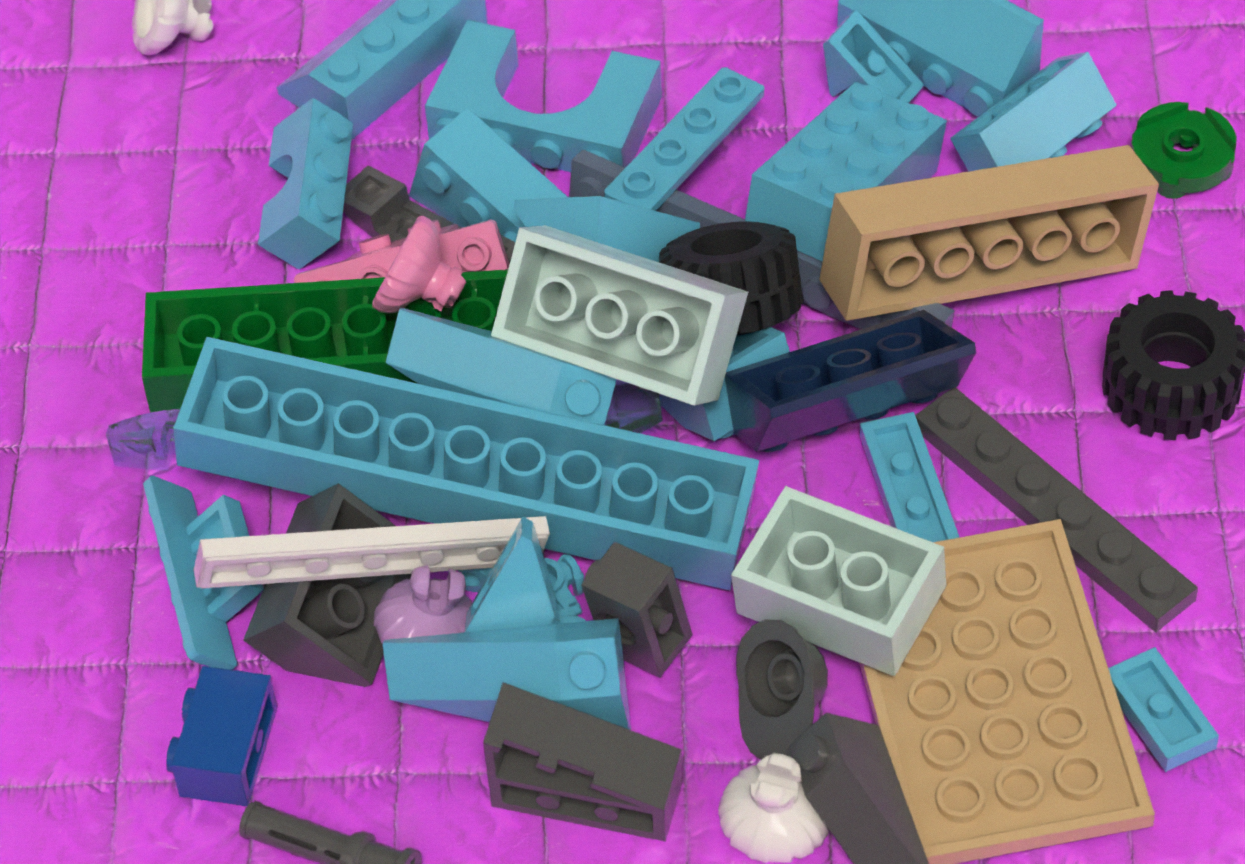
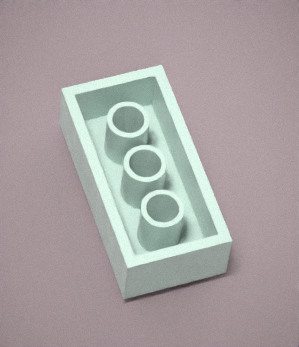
[491,225,748,406]

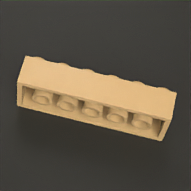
[819,145,1159,321]

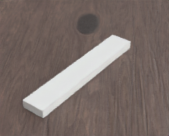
[194,516,550,589]

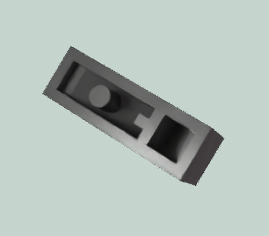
[789,713,929,864]

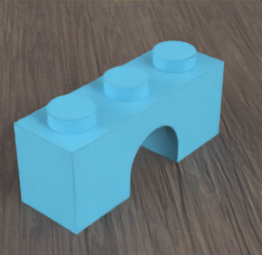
[258,98,353,269]

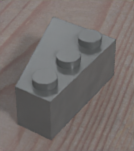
[483,682,683,842]

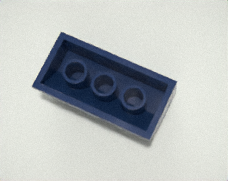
[725,310,976,452]

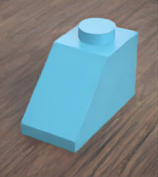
[465,517,560,632]

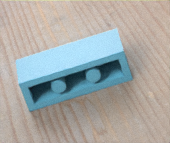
[950,52,1117,172]

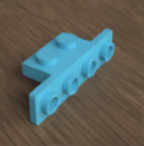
[604,67,764,211]
[143,476,264,670]

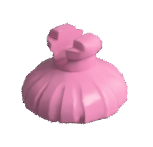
[372,215,466,314]

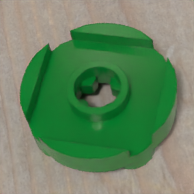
[1131,102,1237,199]

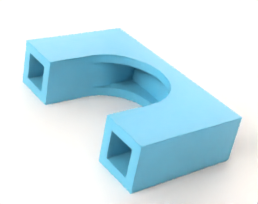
[425,20,662,172]

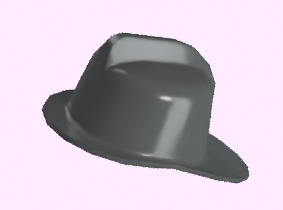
[736,619,828,760]

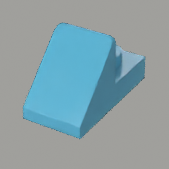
[823,9,924,103]

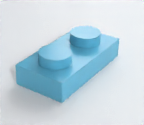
[1108,647,1219,772]

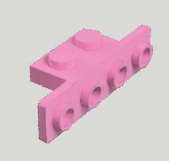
[294,220,509,283]

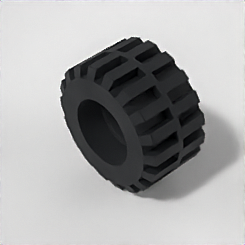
[659,221,803,335]
[1102,290,1245,440]

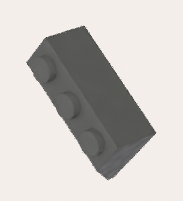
[243,483,411,687]

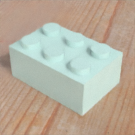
[731,486,946,677]

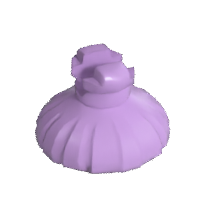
[374,565,472,643]

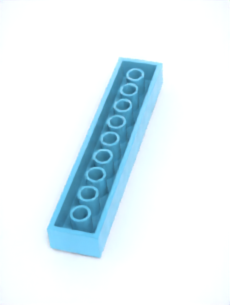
[173,337,760,591]

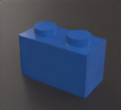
[166,666,278,806]

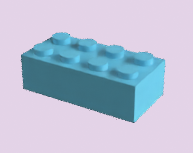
[745,82,947,261]

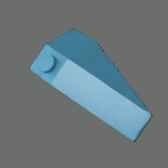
[386,307,617,425]
[382,618,631,730]

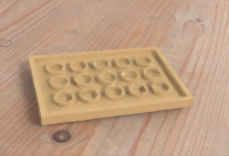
[859,519,1155,864]

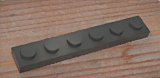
[915,387,1198,633]

